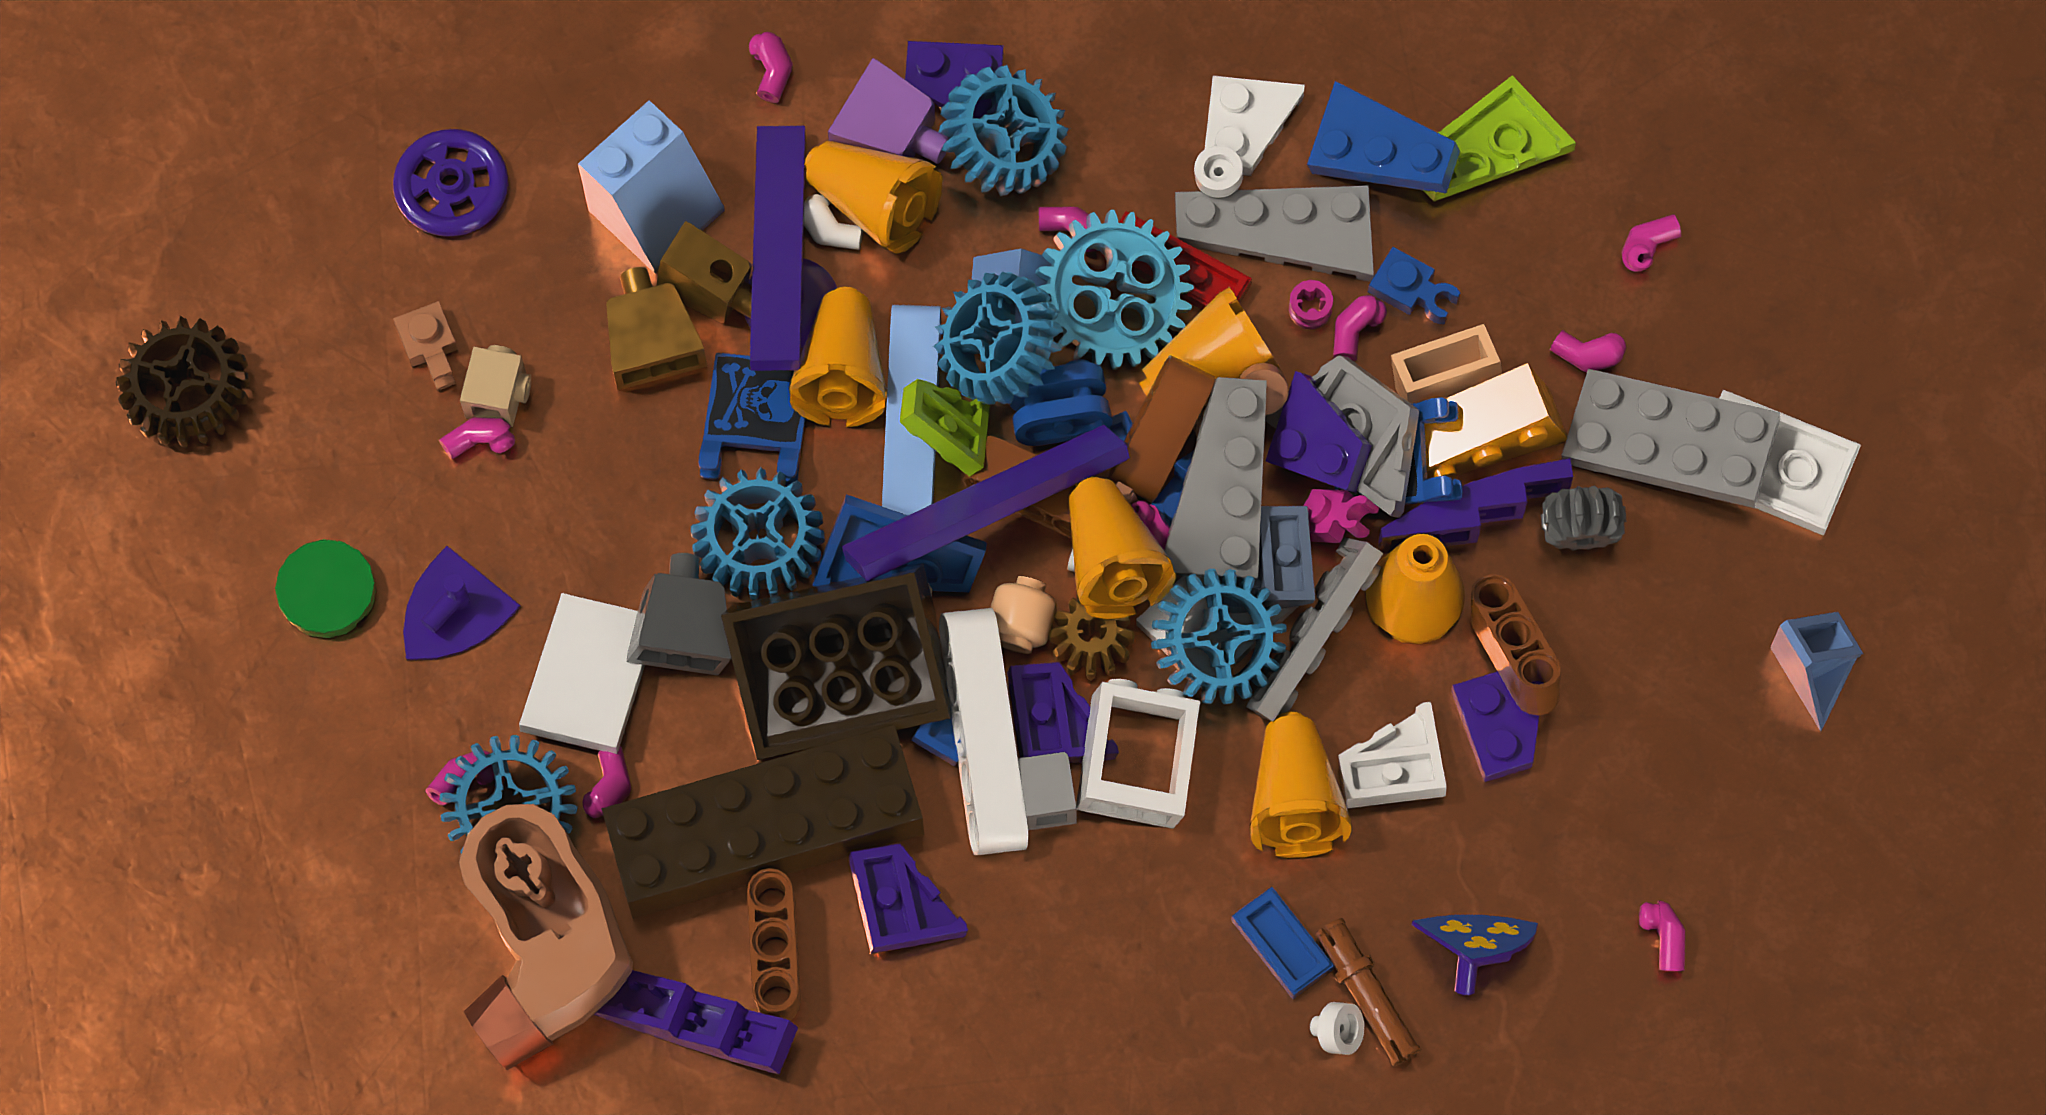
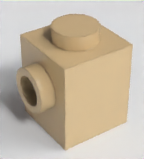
[460,345,531,427]

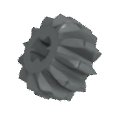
[1541,485,1627,551]

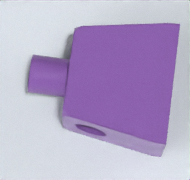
[828,58,950,164]

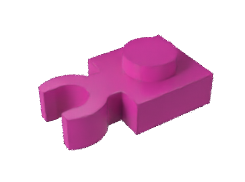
[1304,489,1379,543]

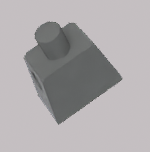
[626,553,732,675]

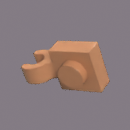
[393,301,458,391]

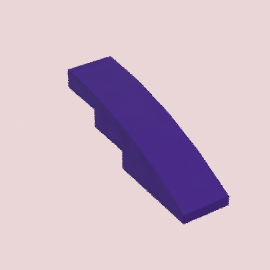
[1378,458,1573,554]
[594,970,798,1074]

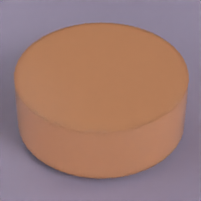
[1239,363,1288,415]

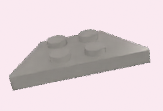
[1265,355,1420,518]

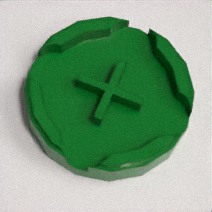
[275,539,377,638]

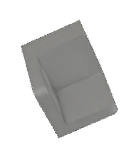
[1018,752,1077,830]

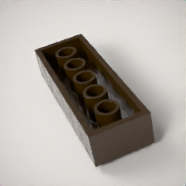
[601,724,924,919]

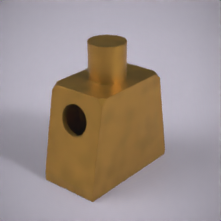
[656,221,752,323]
[606,267,707,390]

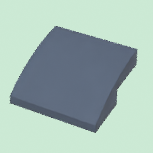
[1219,506,1315,613]

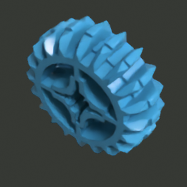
[938,65,1069,196]
[933,271,1064,405]
[691,467,825,600]
[1151,569,1287,704]
[439,735,577,854]

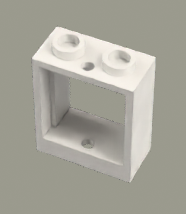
[1076,679,1200,829]

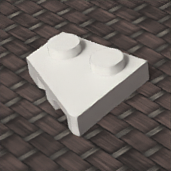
[1205,76,1305,176]
[1338,702,1447,808]

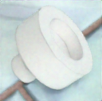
[1194,145,1243,198]
[1310,1002,1364,1055]

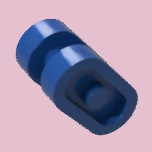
[1010,359,1113,446]

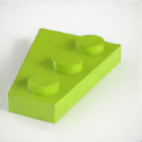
[1423,75,1576,201]

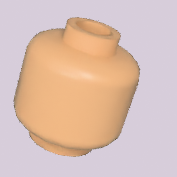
[990,576,1057,654]

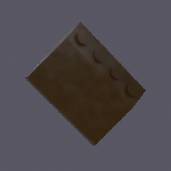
[721,563,951,760]

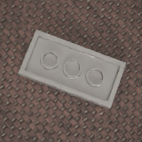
[1562,369,1780,508]

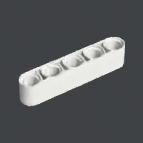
[939,608,1028,855]

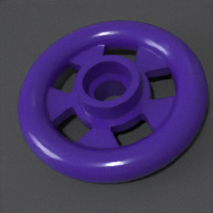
[393,129,508,237]

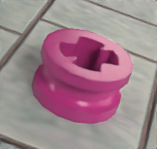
[1289,280,1333,329]

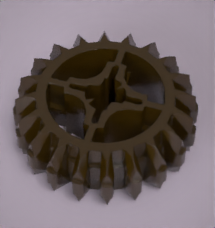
[116,316,251,448]

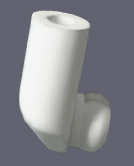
[804,194,863,250]

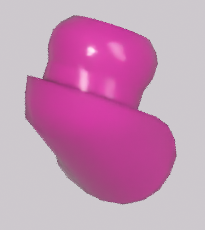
[749,32,793,103]
[1550,330,1626,373]

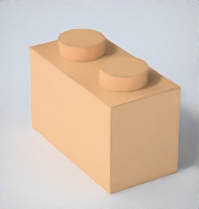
[1391,324,1502,404]

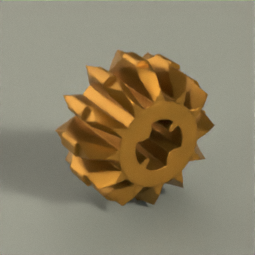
[1049,597,1134,681]

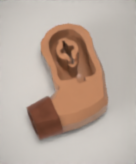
[459,804,633,1070]

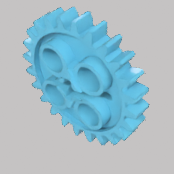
[1035,210,1194,370]

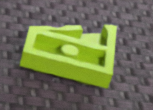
[900,379,990,477]

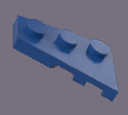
[1307,81,1460,193]
[813,494,987,593]

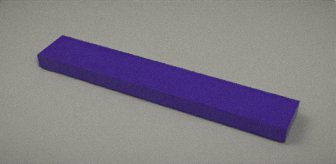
[750,126,806,371]
[842,425,1130,581]

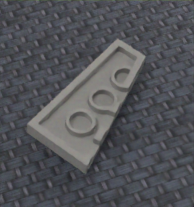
[1175,186,1374,282]
[1164,377,1267,580]
[1246,537,1383,722]

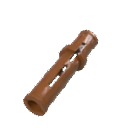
[1315,918,1421,1066]

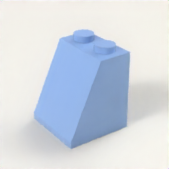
[578,100,725,273]

